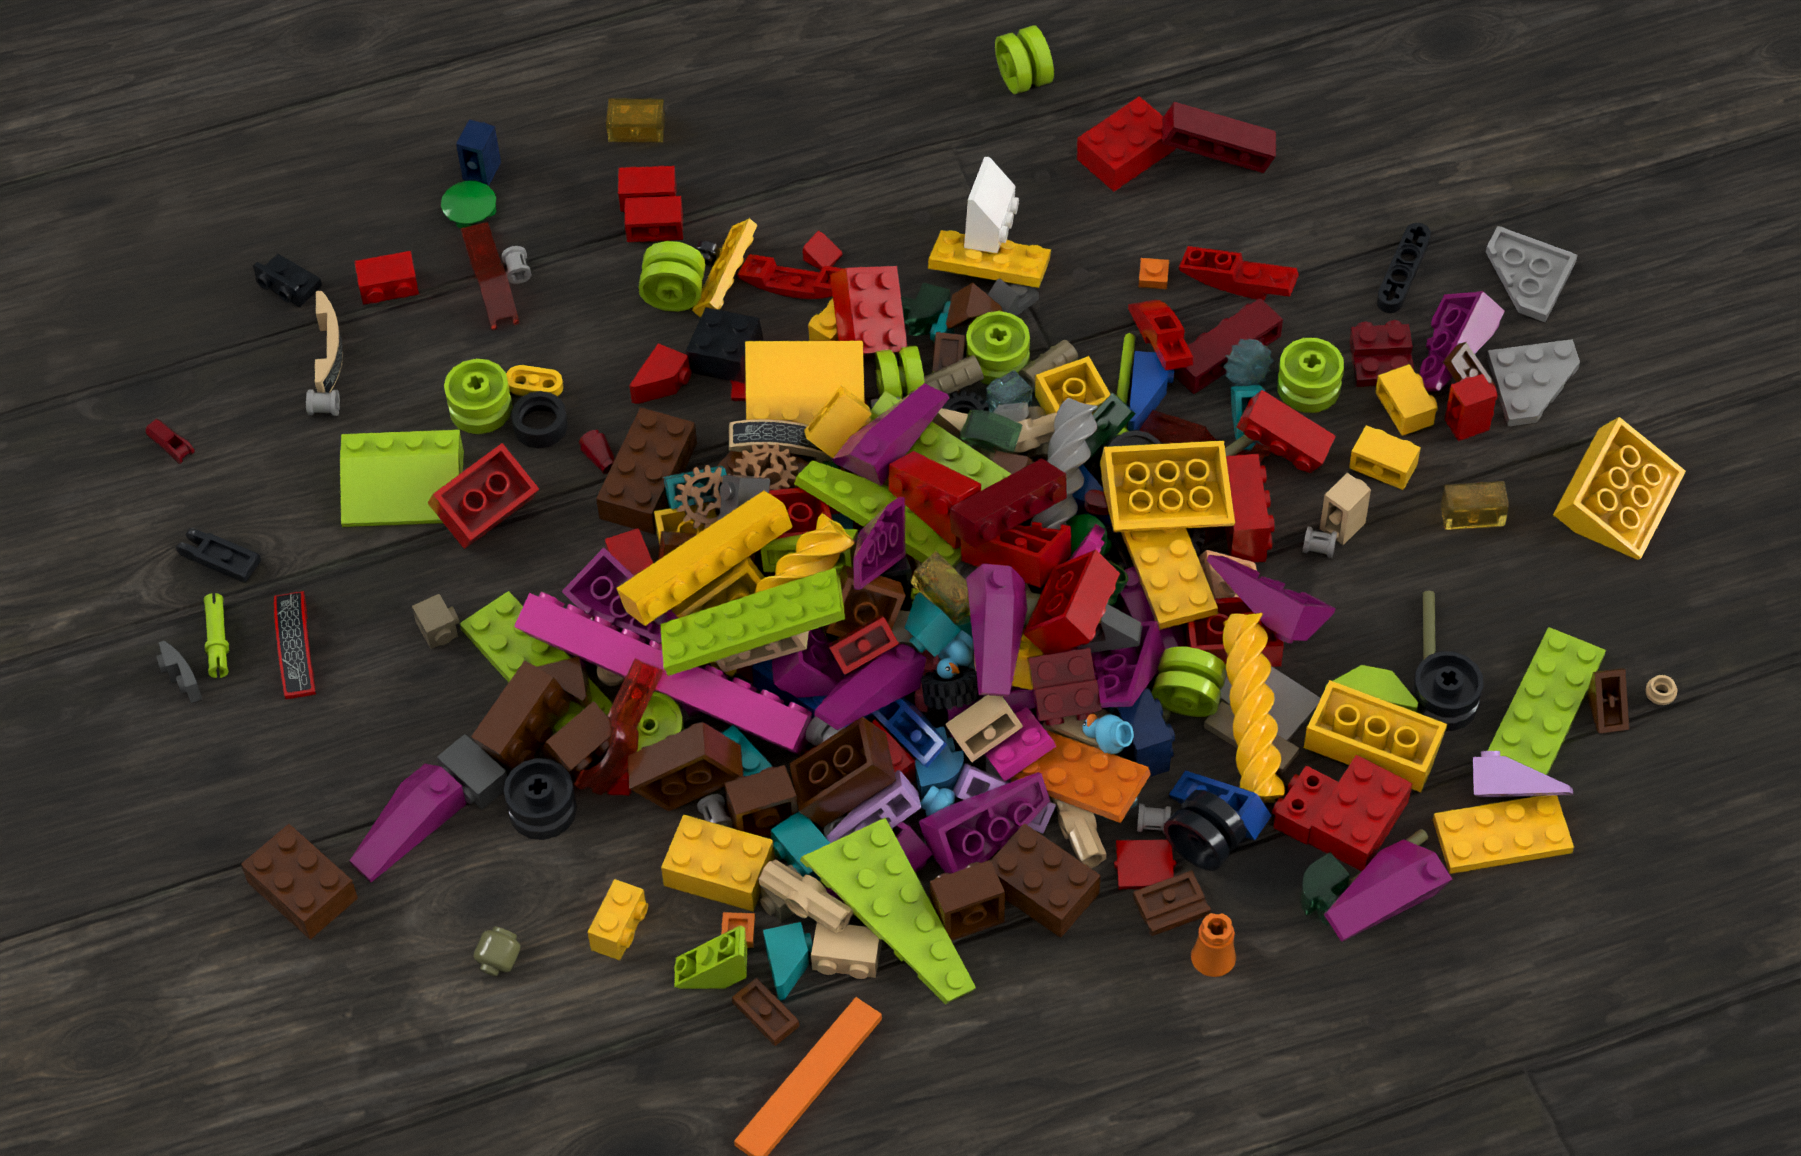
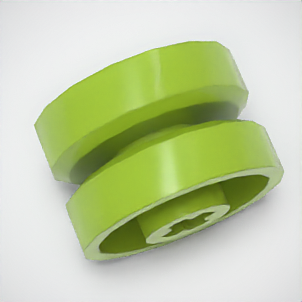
[995,25,1054,94]
[638,241,705,312]
[966,311,1030,386]
[1277,338,1344,413]
[875,345,925,400]
[444,359,513,434]
[1152,647,1227,717]
[614,691,685,755]

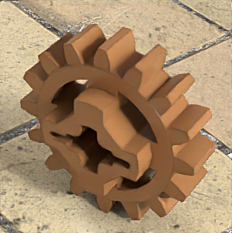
[733,442,799,490]
[674,465,731,529]

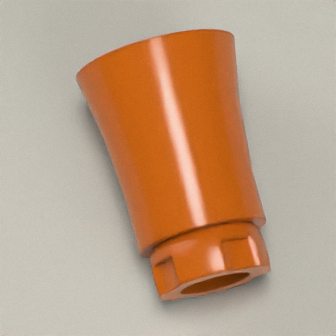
[1191,913,1236,977]

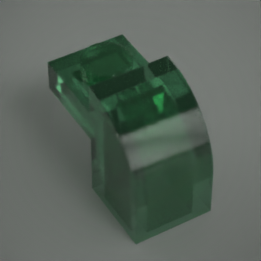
[901,283,950,336]
[960,410,1023,453]
[1300,852,1350,927]

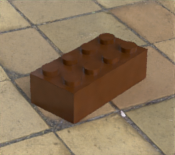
[596,407,697,534]

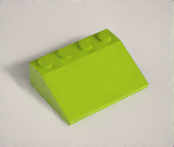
[340,430,464,527]

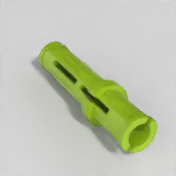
[204,593,229,678]

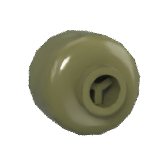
[473,926,521,977]

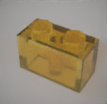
[606,98,665,142]
[1441,481,1509,530]
[911,551,970,625]

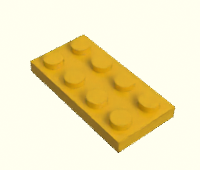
[928,230,1051,288]
[1121,528,1218,630]
[1433,796,1574,874]

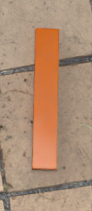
[734,997,882,1156]

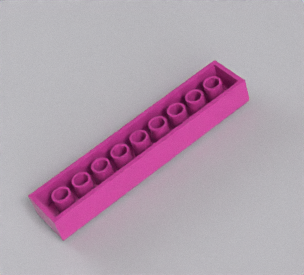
[514,592,812,756]

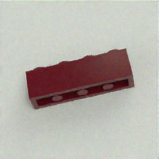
[1162,102,1276,173]
[1174,298,1283,394]
[950,458,1067,548]

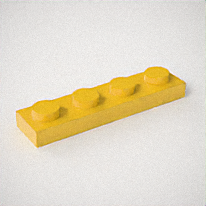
[692,218,757,317]

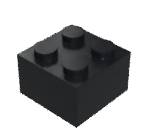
[686,307,764,383]

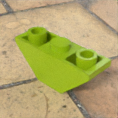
[1325,665,1418,712]
[674,926,747,989]

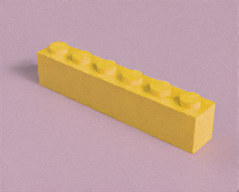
[616,490,793,626]

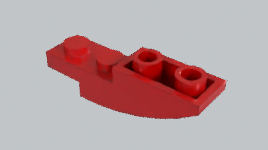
[1179,246,1299,301]
[1128,299,1193,371]

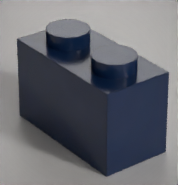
[456,120,501,186]

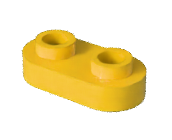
[506,365,563,397]

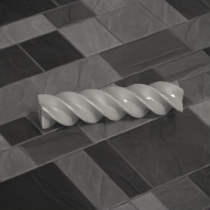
[1029,398,1098,530]

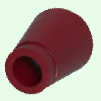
[579,429,615,474]

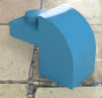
[915,727,964,800]

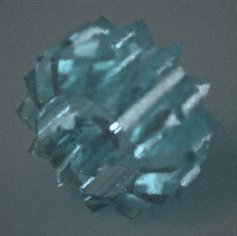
[1223,338,1274,386]

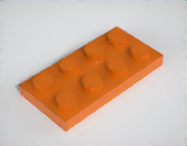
[1010,730,1151,823]

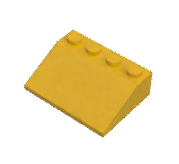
[745,341,864,425]
[1553,417,1686,560]
[1100,441,1235,532]

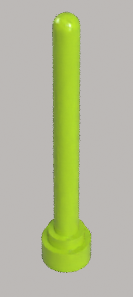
[1117,333,1136,435]

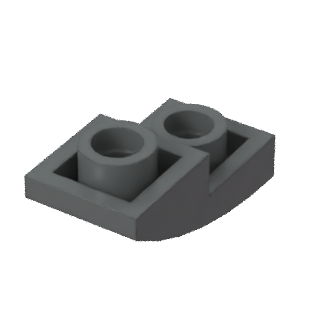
[156,641,203,703]

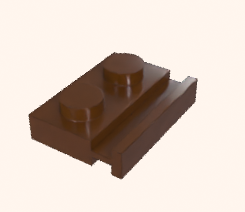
[1133,870,1211,936]

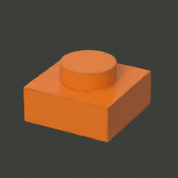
[1139,258,1169,289]
[721,912,756,948]

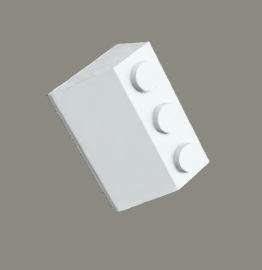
[964,157,1019,253]

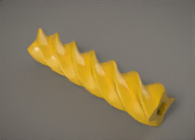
[710,513,855,677]
[1223,613,1285,803]

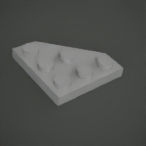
[1486,226,1578,322]
[1487,339,1580,426]

